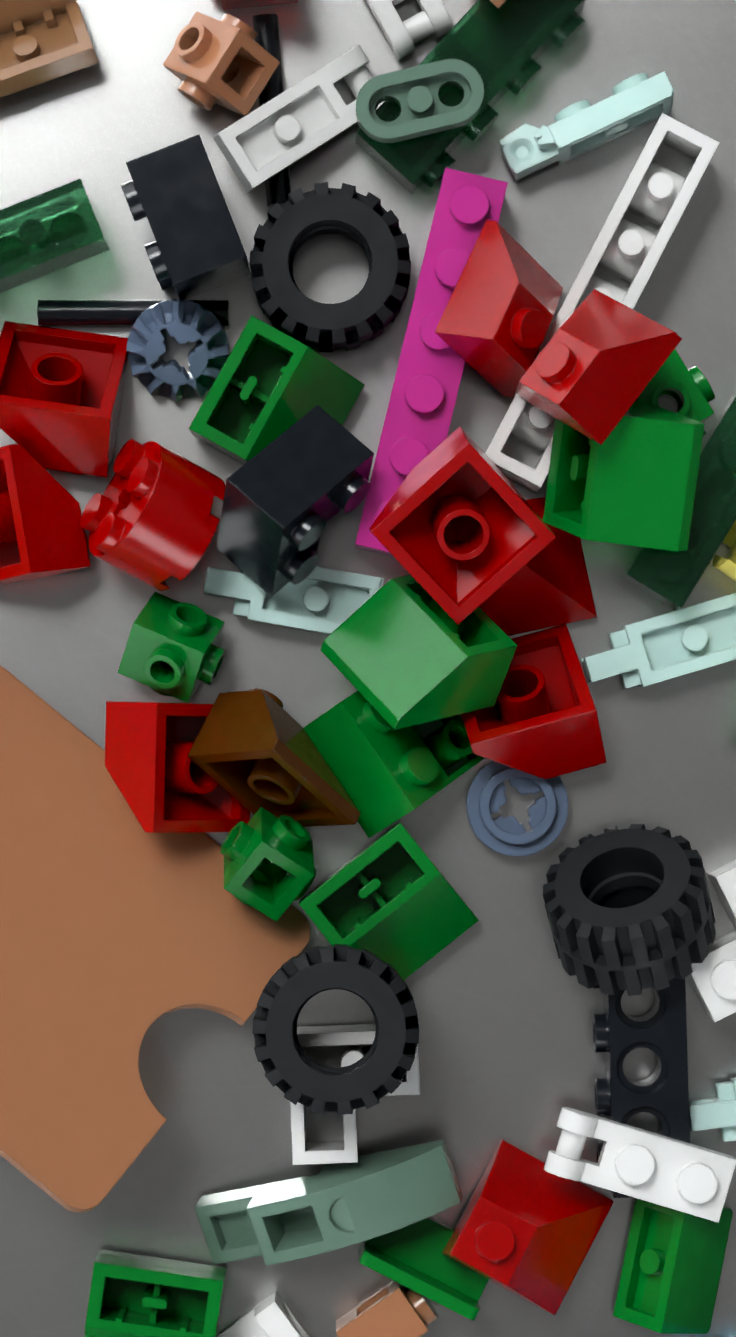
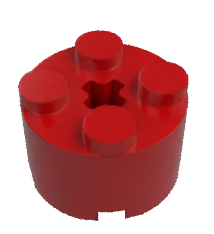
[80,439,225,591]

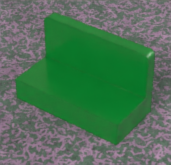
[613,1198,733,1334]
[358,1217,489,1321]

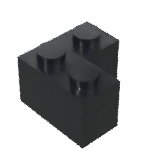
[121,134,251,300]
[217,405,374,597]

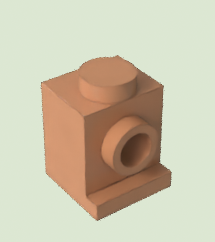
[335,1281,438,1337]

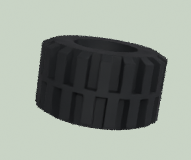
[249,182,411,352]
[543,824,716,996]
[252,944,419,1115]

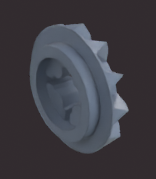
[126,299,229,402]
[466,761,568,856]

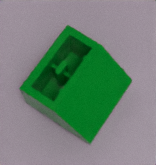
[188,315,365,464]
[543,399,705,552]
[321,575,517,730]
[304,691,485,838]
[299,820,479,981]
[84,1249,227,1337]

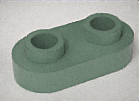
[356,59,484,143]

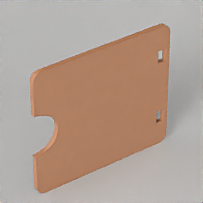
[0,666,310,1213]

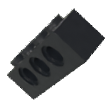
[593,977,690,1198]

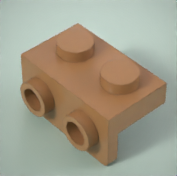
[0,0,99,98]

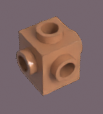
[163,11,280,116]

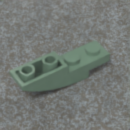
[194,1139,463,1266]

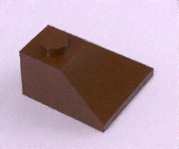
[188,688,360,827]

